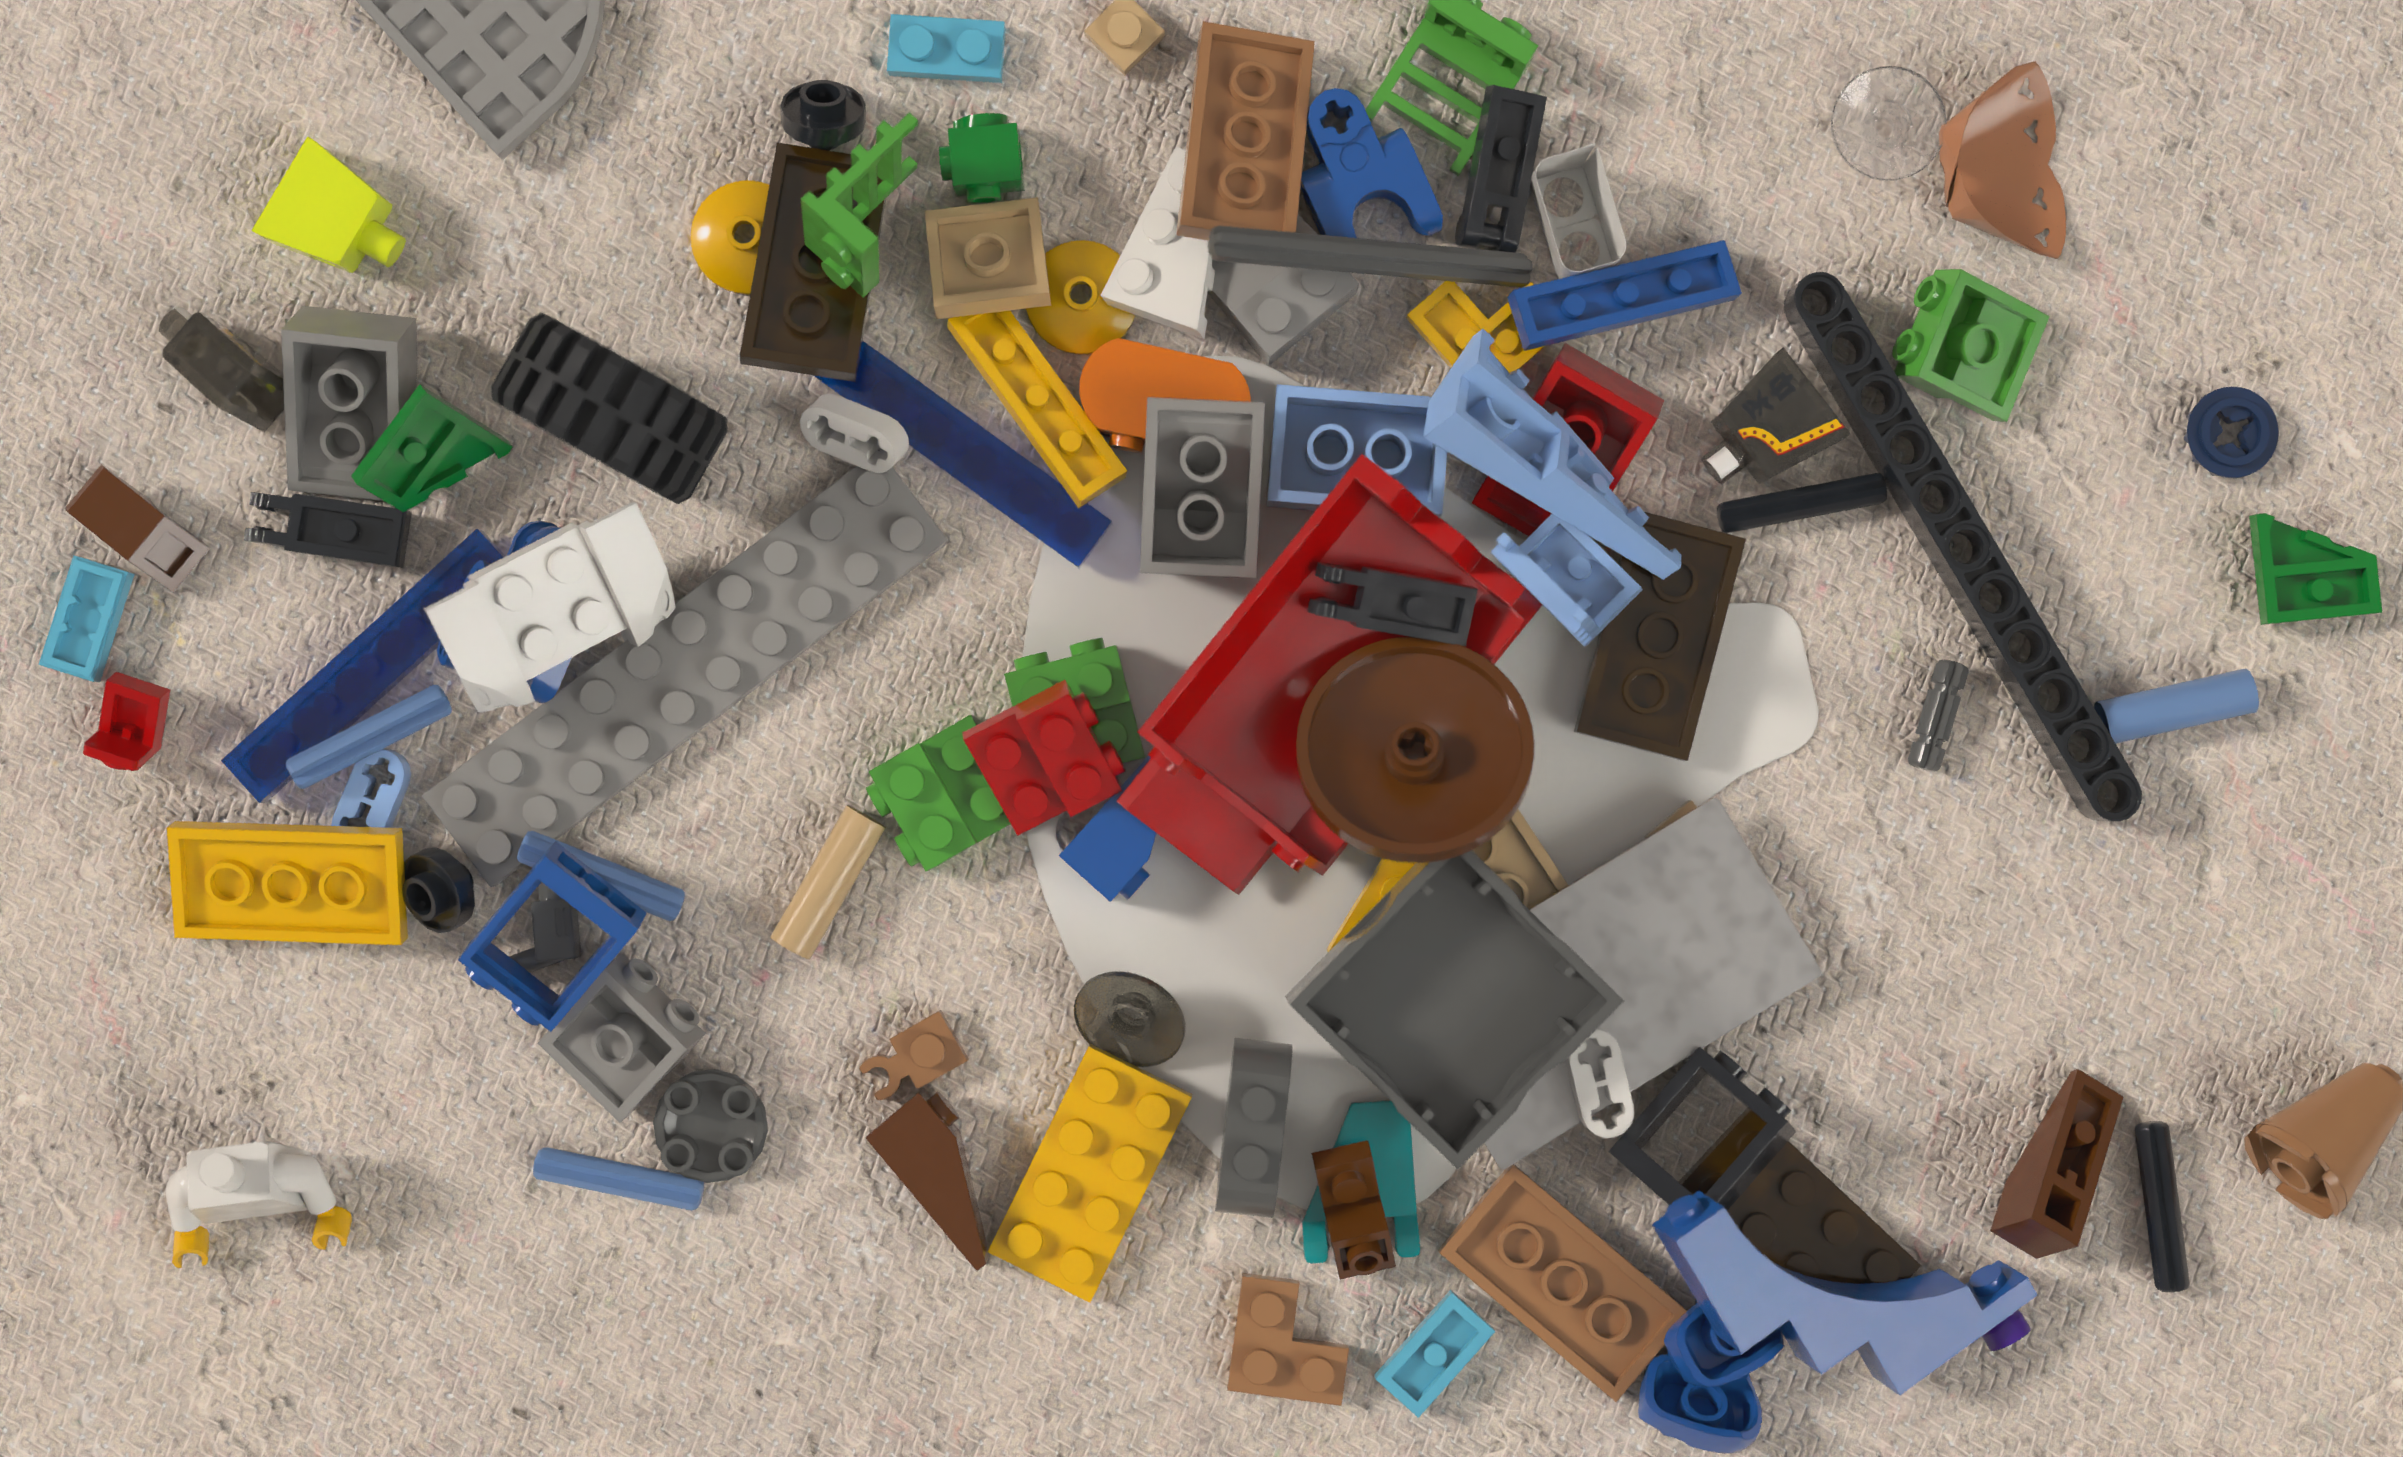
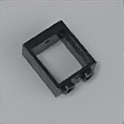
[1608,1047,1796,1211]

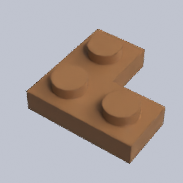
[1227,1273,1349,1406]

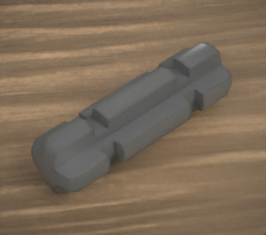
[1908,660,1969,772]

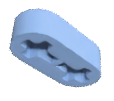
[331,749,411,828]

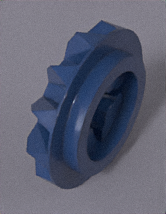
[2183,387,2279,479]

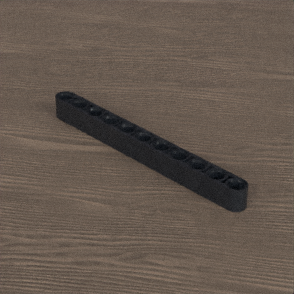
[1784,272,2142,822]

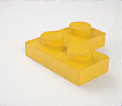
[1406,281,1545,373]

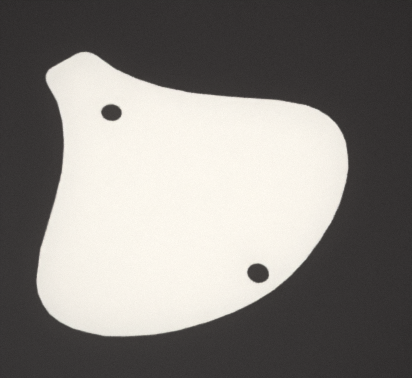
[1022,356,1819,1210]

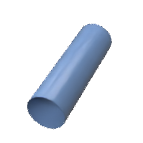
[2094,668,2259,744]

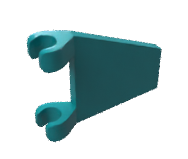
[1302,1100,1420,1264]

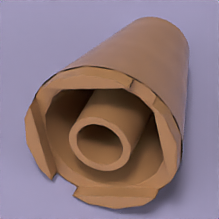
[2244,1063,2403,1219]

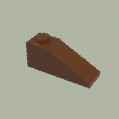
[1990,1069,2124,1259]
[865,1088,990,1271]

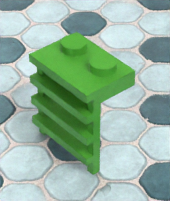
[1365,0,1539,176]
[801,112,918,298]

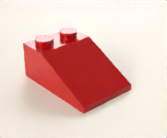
[1471,343,1664,536]

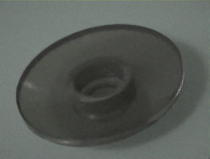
[1074,971,1186,1067]

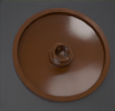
[1296,637,1535,863]

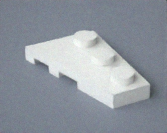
[1100,147,1215,339]

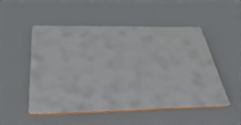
[1484,798,1821,1169]

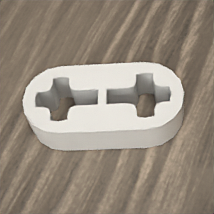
[800,394,909,473]
[1565,1028,1634,1138]

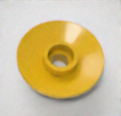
[691,180,769,295]
[1026,240,1136,354]

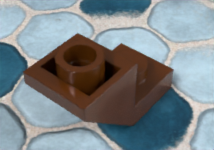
[65,464,210,593]
[1311,1140,1396,1280]

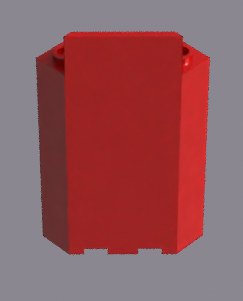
[1117,454,1542,895]

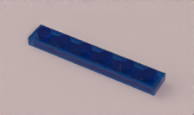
[812,341,1113,569]
[221,528,506,803]

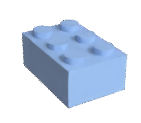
[1266,384,1447,517]

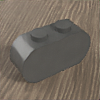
[1215,1038,1292,1218]

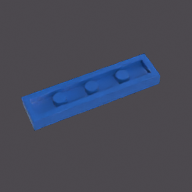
[1507,240,1742,351]

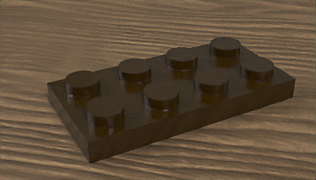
[739,142,886,382]
[1574,512,1746,761]
[1678,1108,1922,1284]

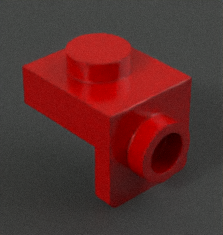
[83,672,171,771]

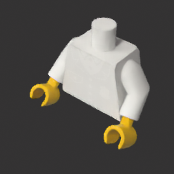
[166,1141,352,1268]

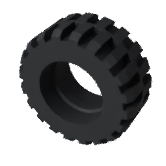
[491,312,728,504]

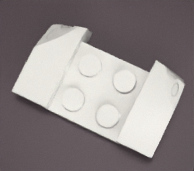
[424,502,676,713]

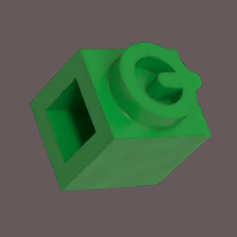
[939,113,1025,204]

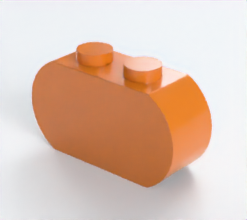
[1079,338,1251,453]

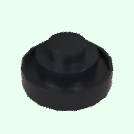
[780,80,866,150]
[402,847,475,933]

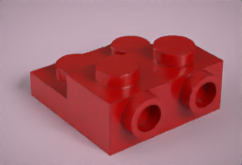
[962,680,1126,836]

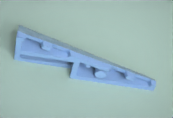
[1423,329,1682,580]

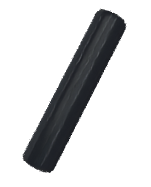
[1717,473,1887,533]
[2134,1121,2190,1293]

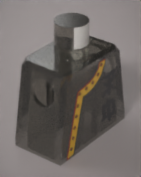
[159,307,284,432]
[1701,347,1851,485]

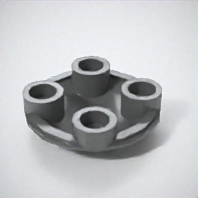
[653,1069,768,1183]

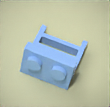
[1491,514,1643,647]

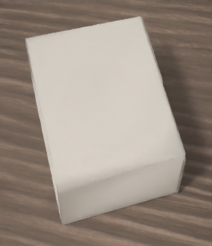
[1530,144,1627,279]

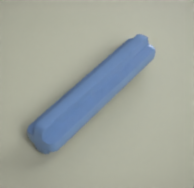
[286,685,452,789]
[517,831,685,921]
[533,1147,704,1211]

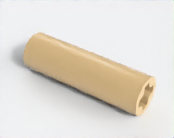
[770,805,886,960]

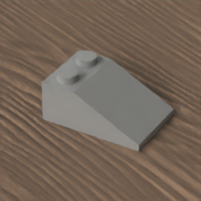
[1208,214,1359,366]
[281,306,418,501]
[1140,397,1265,578]

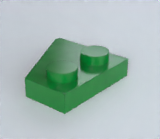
[351,384,513,513]
[2249,513,2383,625]

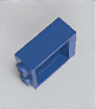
[458,841,647,1032]

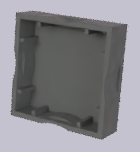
[1285,850,1624,1170]

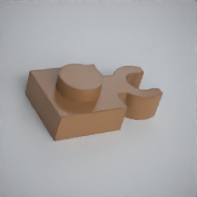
[859,1010,969,1100]

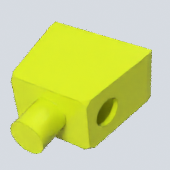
[251,136,406,273]

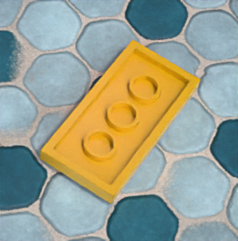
[167,821,408,945]
[987,1044,1192,1303]

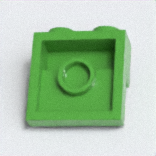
[1892,269,2050,422]
[1004,638,1146,763]
[866,715,1010,872]

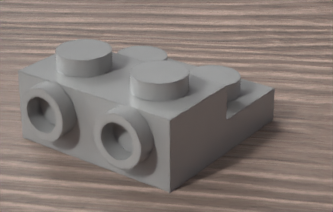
[537,954,706,1123]

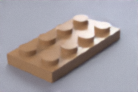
[1176,21,1315,241]
[1438,1164,1687,1402]

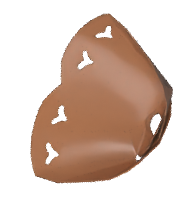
[1939,61,2066,259]

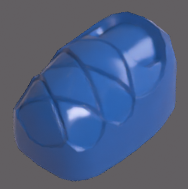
[1664,1303,1785,1387]
[1638,1354,1762,1454]

